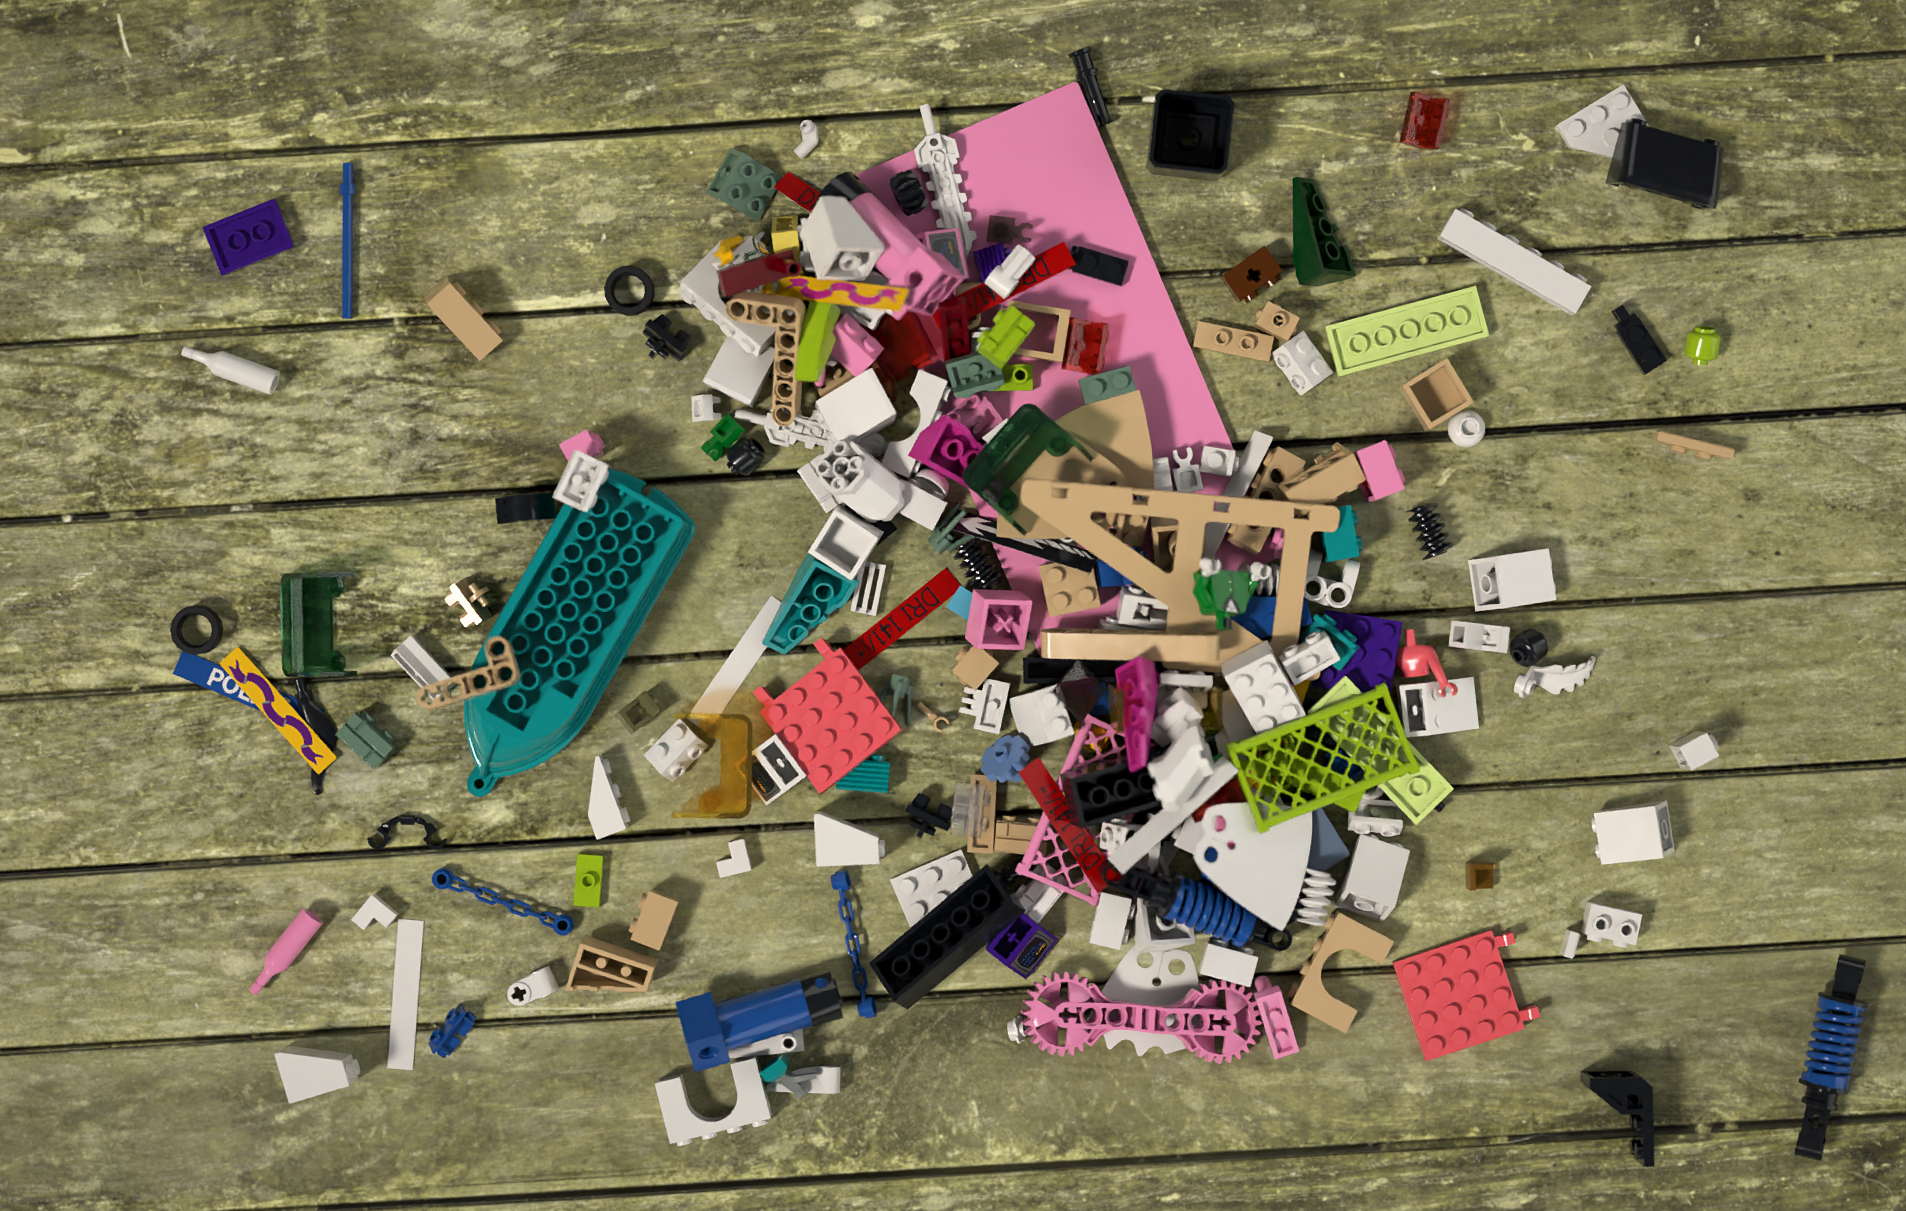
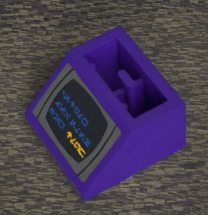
[986,913,1058,979]

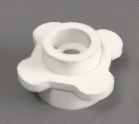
[1007,1016,1028,1044]

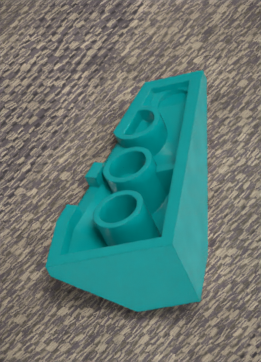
[762,553,859,655]

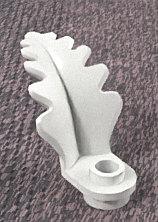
[1514,656,1596,699]

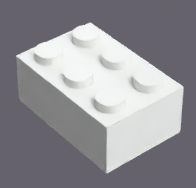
[1220,640,1306,735]

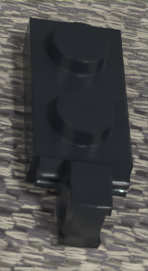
[1068,246,1129,287]
[1611,305,1667,375]

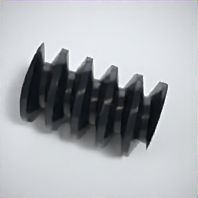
[1406,503,1453,560]
[953,537,1003,590]

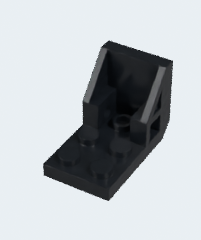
[1580,1070,1655,1167]

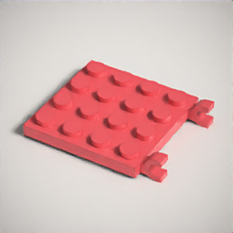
[753,638,903,794]
[1392,929,1541,1061]

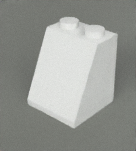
[802,196,885,281]
[703,336,775,408]
[813,368,897,445]
[1468,548,1556,611]
[1008,683,1074,747]
[1592,800,1675,865]
[814,811,885,867]
[1334,834,1410,923]
[274,1046,360,1104]

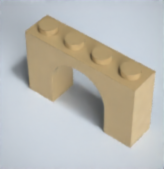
[1287,910,1394,1033]

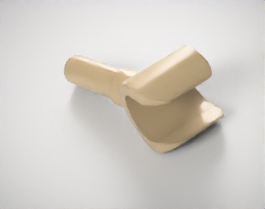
[917,702,949,732]

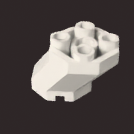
[816,441,905,523]
[1148,720,1215,813]

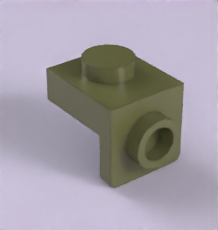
[615,691,661,735]

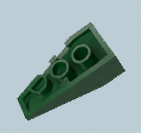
[1293,177,1356,287]

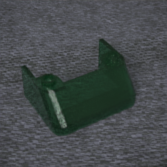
[963,404,1094,536]
[280,572,357,677]

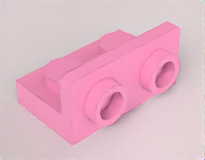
[947,391,1003,442]

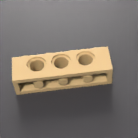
[1226,447,1306,555]

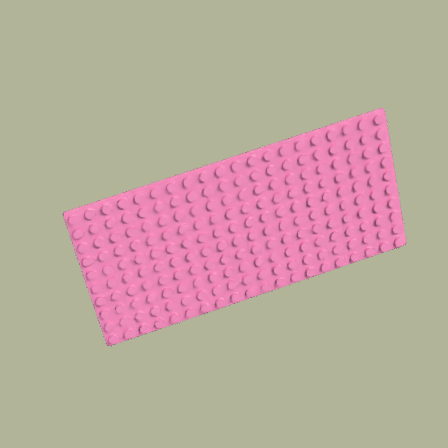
[856,82,1276,656]

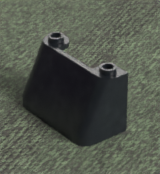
[1606,118,1724,210]

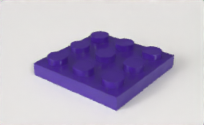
[1312,609,1403,698]

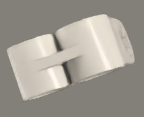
[1304,549,1360,608]

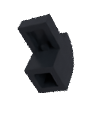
[495,493,556,524]

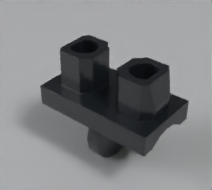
[642,314,691,362]
[906,792,953,839]

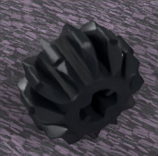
[890,170,928,216]

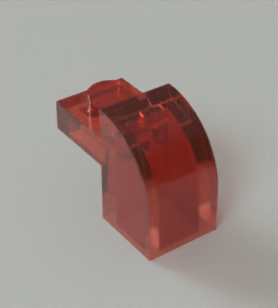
[1191,780,1247,823]

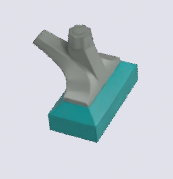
[759,1053,817,1099]

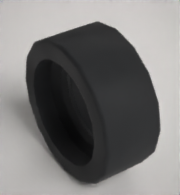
[604,266,655,316]
[170,606,223,655]

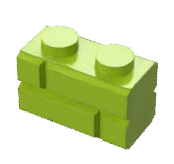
[977,305,1036,369]

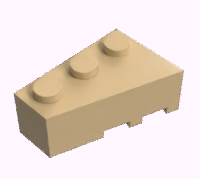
[424,276,503,361]
[1278,442,1366,518]
[565,935,659,992]

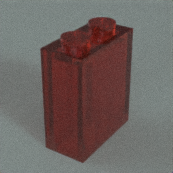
[859,310,938,382]

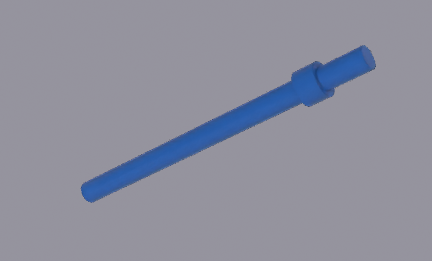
[340,163,356,319]

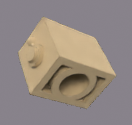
[1253,301,1300,343]
[951,644,999,691]

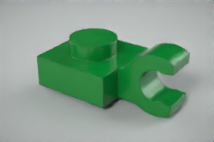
[701,413,745,461]

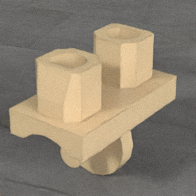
[444,578,493,628]

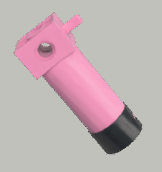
[816,172,965,320]

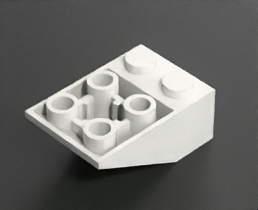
[1396,677,1479,738]

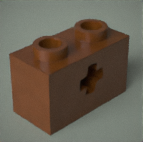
[1221,246,1282,303]

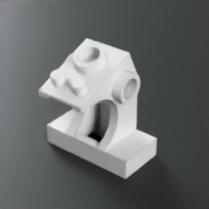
[1099,811,1161,867]

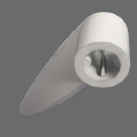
[766,1066,840,1094]

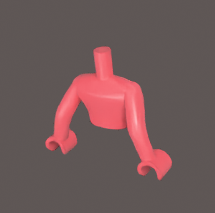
[1377,629,1458,705]

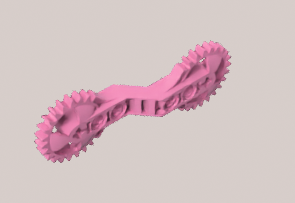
[1021,971,1262,1064]

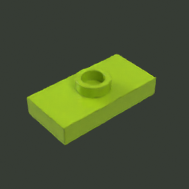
[573,853,604,908]

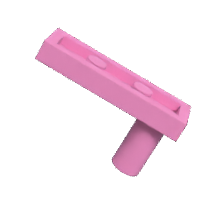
[1254,976,1299,1060]

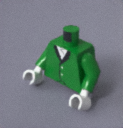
[1192,557,1271,631]

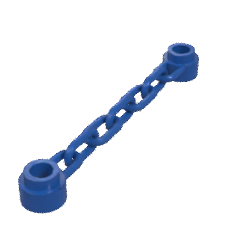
[432,868,575,935]
[831,870,877,1019]

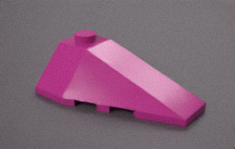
[908,415,1008,505]
[1115,657,1159,772]

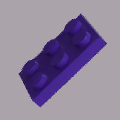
[202,198,295,276]

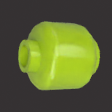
[1685,326,1721,365]

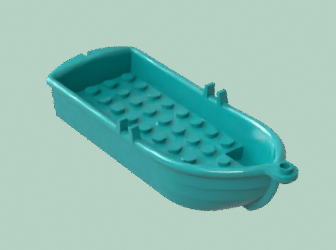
[464,468,696,797]

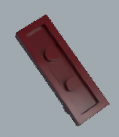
[716,248,801,297]
[938,292,970,366]

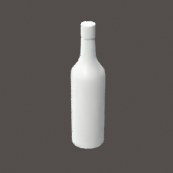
[181,346,280,395]

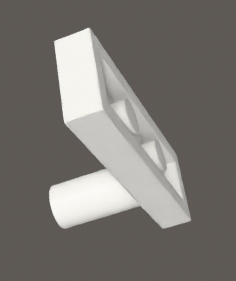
[728,1029,805,1058]

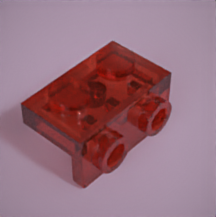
[1399,92,1450,150]
[1061,318,1109,375]

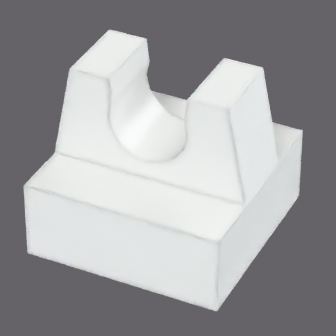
[691,394,721,422]

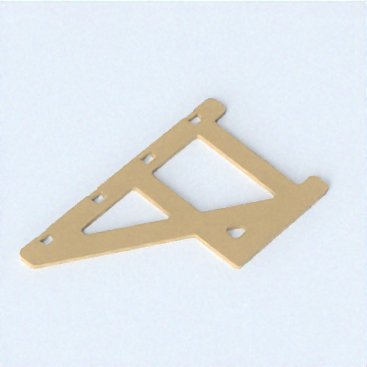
[1020,478,1340,681]

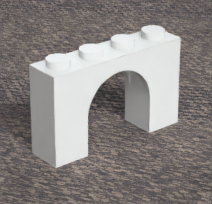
[679,241,796,357]
[655,1056,772,1146]

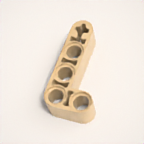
[417,636,520,710]

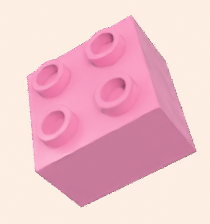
[965,589,1033,650]

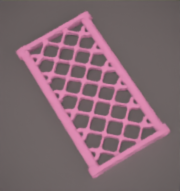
[1015,713,1156,906]

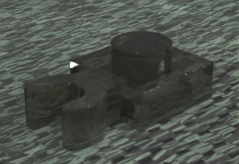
[986,215,1033,245]

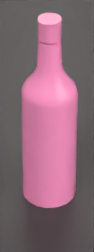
[249,908,323,995]

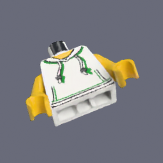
[712,231,776,309]

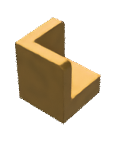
[1465,862,1496,891]

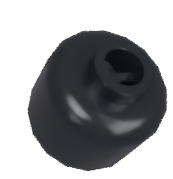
[726,437,765,476]
[1509,629,1548,667]

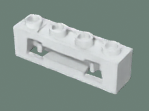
[1116,584,1202,631]

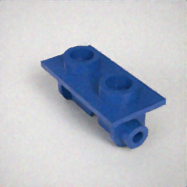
[428,1003,476,1058]

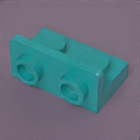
[1299,613,1360,671]

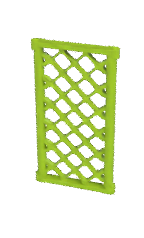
[1225,683,1420,834]

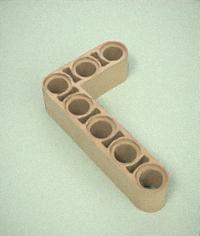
[725,291,806,427]

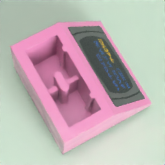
[914,228,970,281]

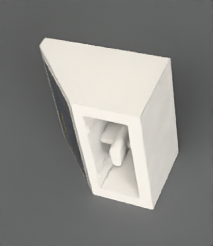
[736,734,807,806]

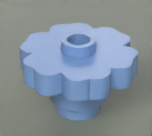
[981,735,1030,783]

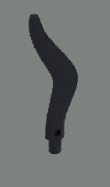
[294,677,336,795]

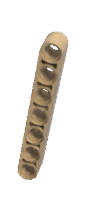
[1041,628,1220,662]

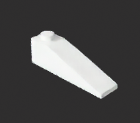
[1132,853,1196,953]

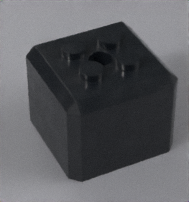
[1146,89,1235,181]

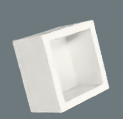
[808,504,884,581]

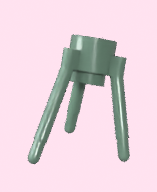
[928,502,975,554]
[879,674,914,726]

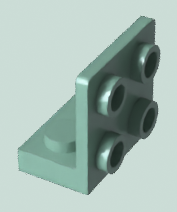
[706,148,782,221]

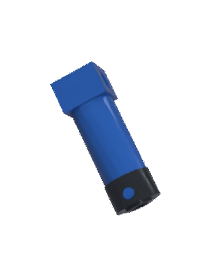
[676,969,843,1072]

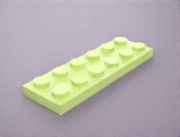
[1324,286,1489,377]
[1307,676,1454,825]

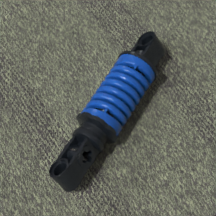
[1098,859,1292,951]
[1794,954,1869,1161]

